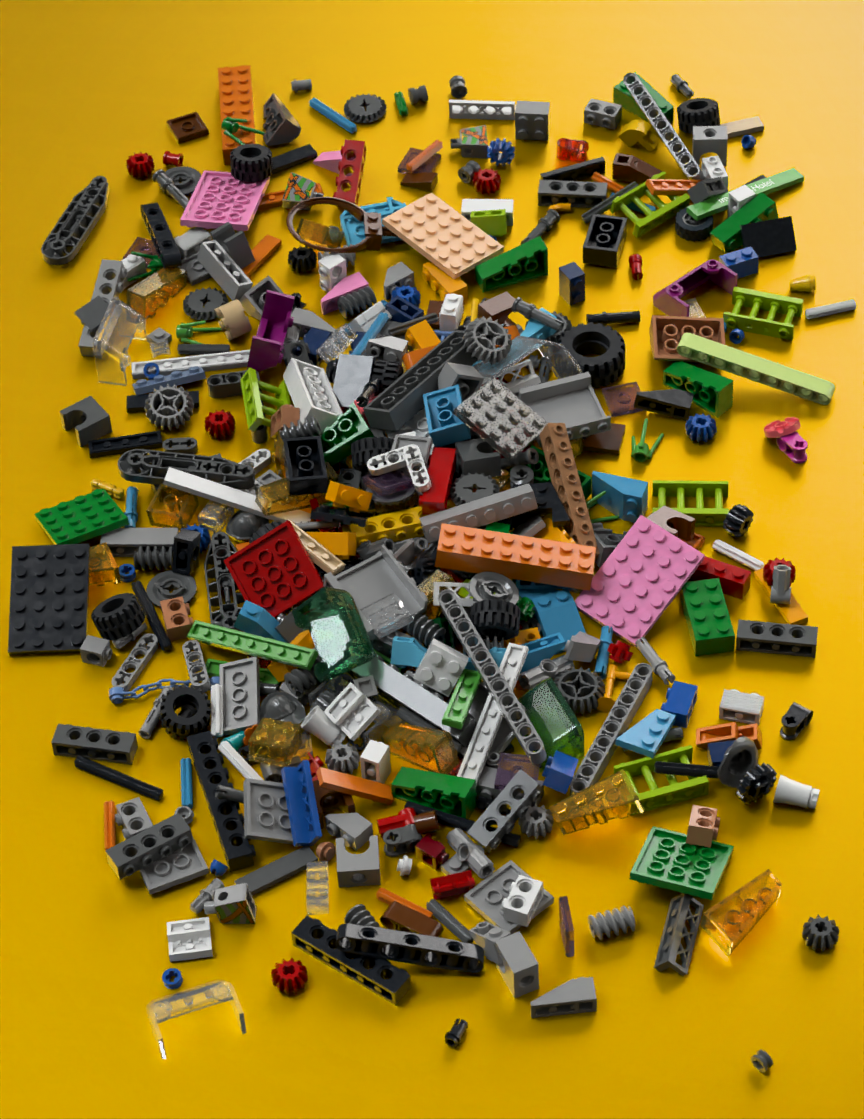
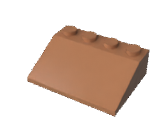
[649,315,725,362]

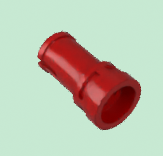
[628,254,643,280]

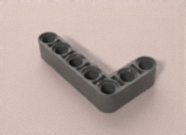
[207,370,268,444]

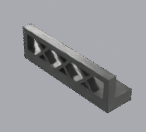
[654,894,704,976]

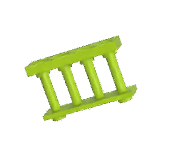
[610,171,690,238]
[723,286,804,340]
[240,367,291,432]
[652,480,729,527]
[614,745,709,816]

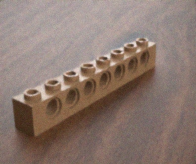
[539,423,600,560]

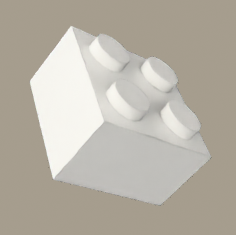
[413,638,469,697]

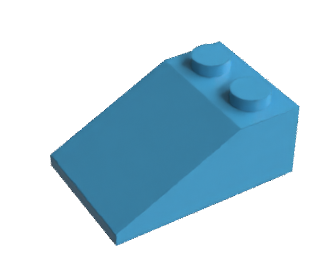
[423,384,471,447]
[592,471,648,523]
[531,588,586,655]

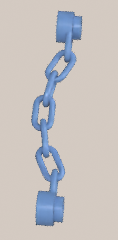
[109,676,220,704]

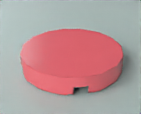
[764,417,801,438]

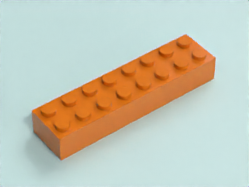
[218,65,256,165]
[435,523,596,591]

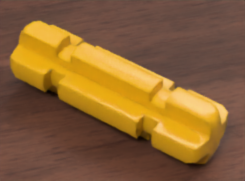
[90,478,125,499]

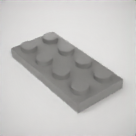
[219,656,260,736]

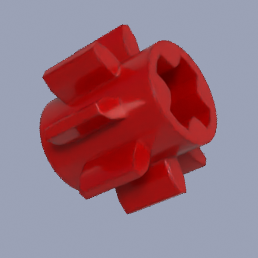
[607,640,633,664]

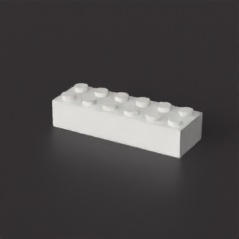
[283,358,342,434]

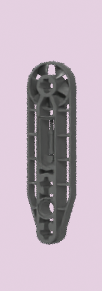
[41,176,109,265]
[118,449,255,490]
[204,532,245,631]

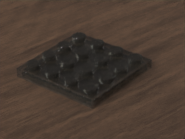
[453,378,548,462]

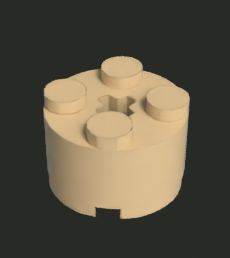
[214,299,252,341]

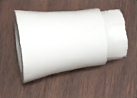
[300,705,346,747]
[773,775,820,809]

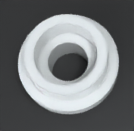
[397,855,412,876]

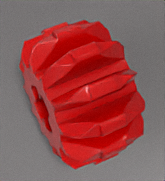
[126,152,155,179]
[473,168,501,195]
[204,409,235,440]
[763,557,796,586]
[271,958,308,995]

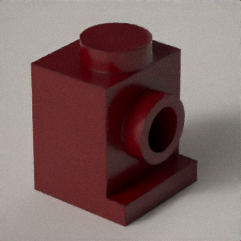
[415,833,449,870]

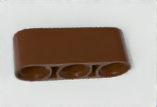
[380,902,444,937]

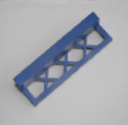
[281,760,322,847]

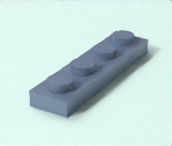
[132,366,206,396]

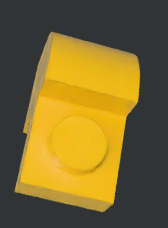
[618,119,660,152]

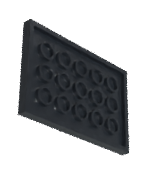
[8,543,90,655]

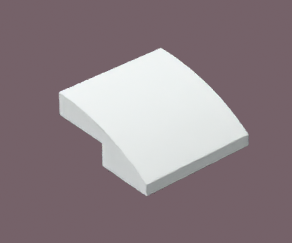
[324,682,382,741]
[167,917,213,962]

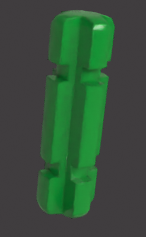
[394,91,408,117]

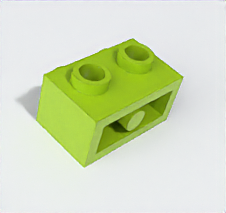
[470,209,507,237]

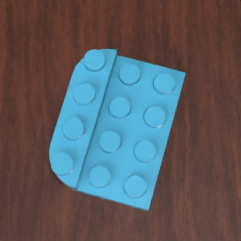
[340,197,406,247]

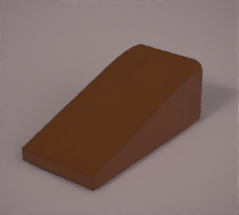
[400,172,438,192]

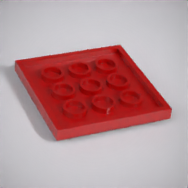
[223,520,325,619]

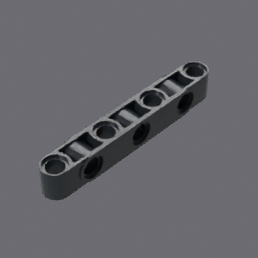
[140,202,182,269]
[335,923,484,973]

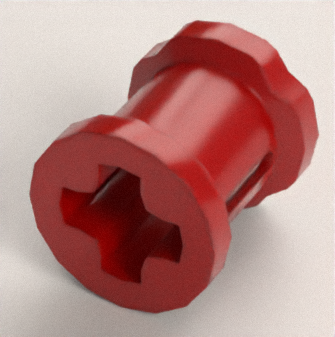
[163,151,184,167]

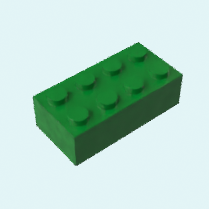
[680,578,735,656]

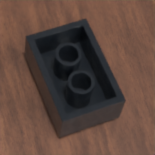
[583,214,627,267]
[282,436,328,496]

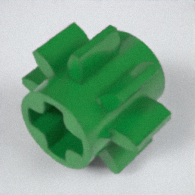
[516,597,536,621]

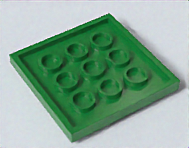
[34,489,129,545]
[629,826,734,900]

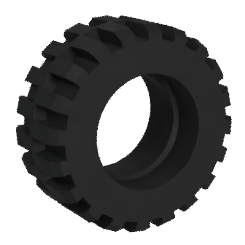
[557,322,625,389]

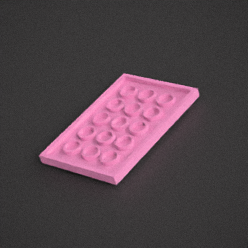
[180,170,270,231]
[575,515,705,647]

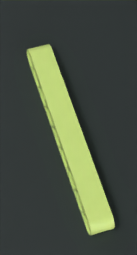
[677,333,835,405]

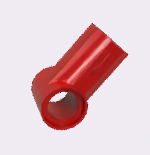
[377,807,416,838]

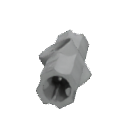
[518,655,575,690]
[446,828,495,879]

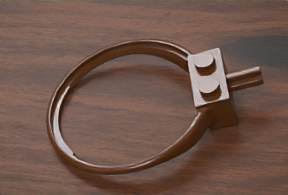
[286,197,397,253]

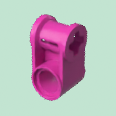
[776,431,808,463]

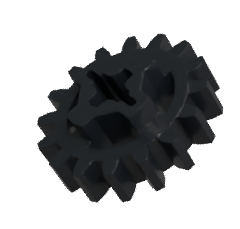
[736,763,777,804]

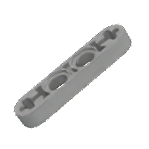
[111,633,159,692]
[182,640,211,693]

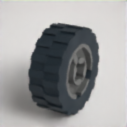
[675,207,713,241]

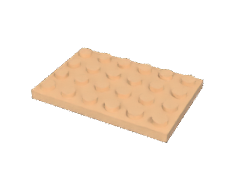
[382,192,504,279]

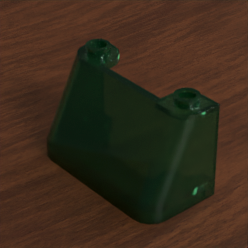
[292,587,375,681]
[518,678,584,772]

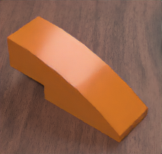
[696,722,762,750]

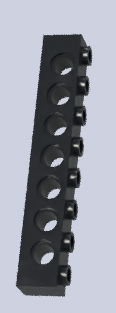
[187,731,256,872]

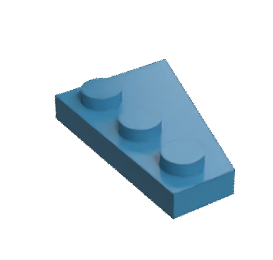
[615,709,676,758]

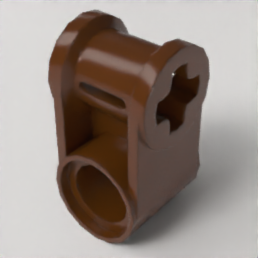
[414,810,441,835]

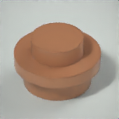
[316,842,335,862]

